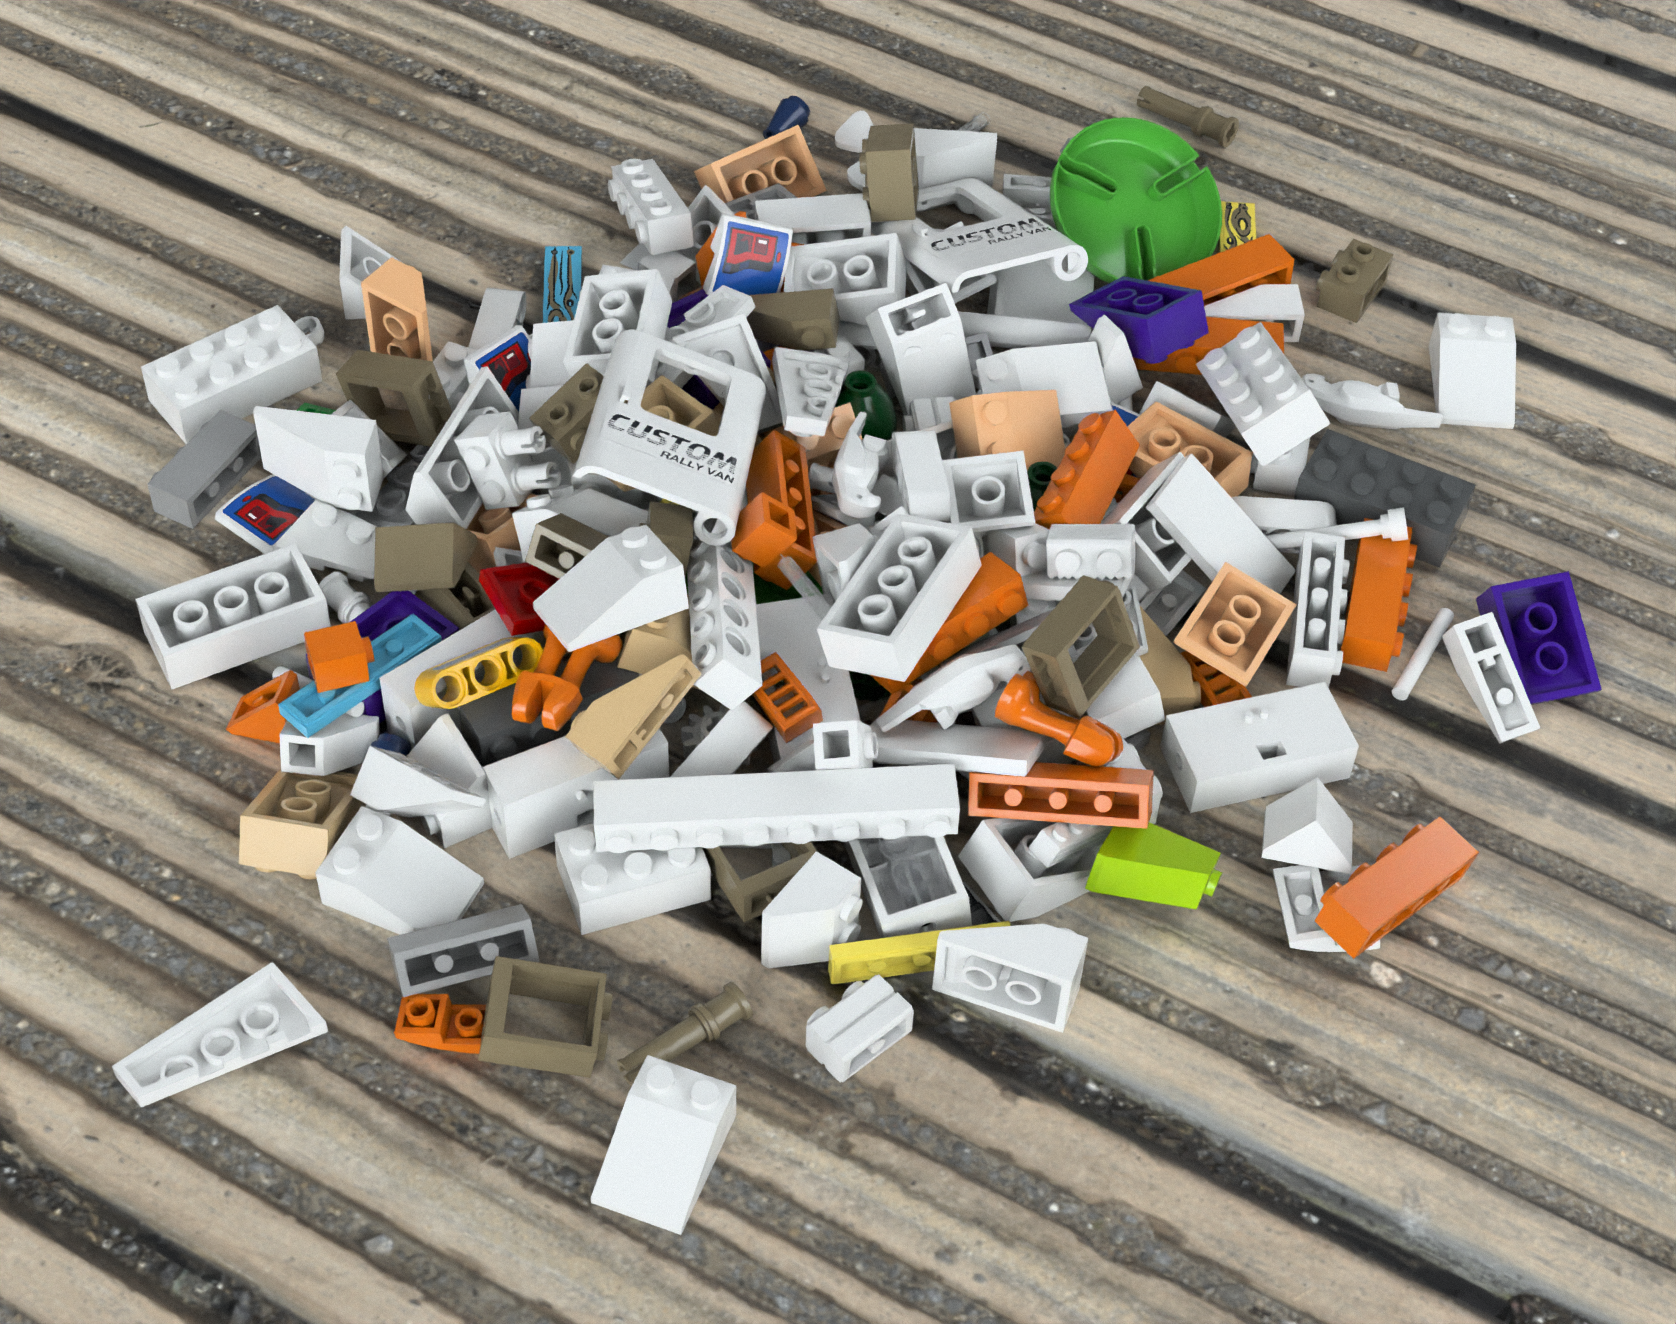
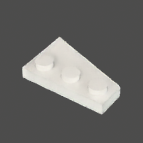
[670,313,784,435]

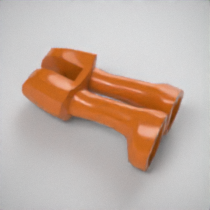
[511,624,623,732]
[995,671,1123,767]

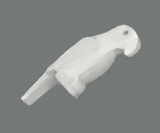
[1302,374,1443,429]
[832,412,889,518]
[876,645,1031,732]

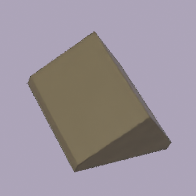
[374,522,478,592]

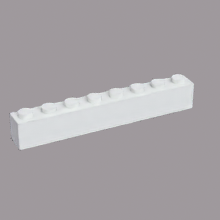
[593,764,960,853]

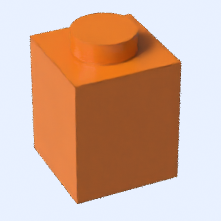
[731,492,797,569]
[304,621,375,693]

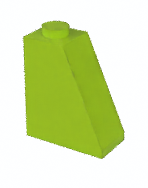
[1085,822,1222,909]

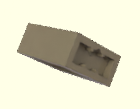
[336,350,453,447]
[1022,575,1140,718]
[703,841,817,923]
[478,956,613,1078]

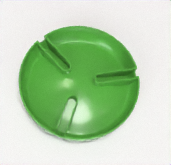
[1050,117,1222,283]

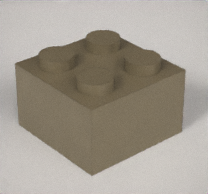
[859,123,919,222]

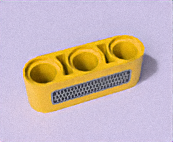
[414,637,543,709]

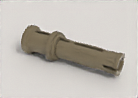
[1137,86,1239,148]
[617,982,753,1086]

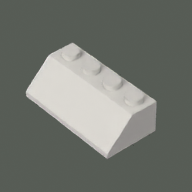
[405,366,519,529]

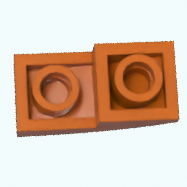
[394,994,486,1054]

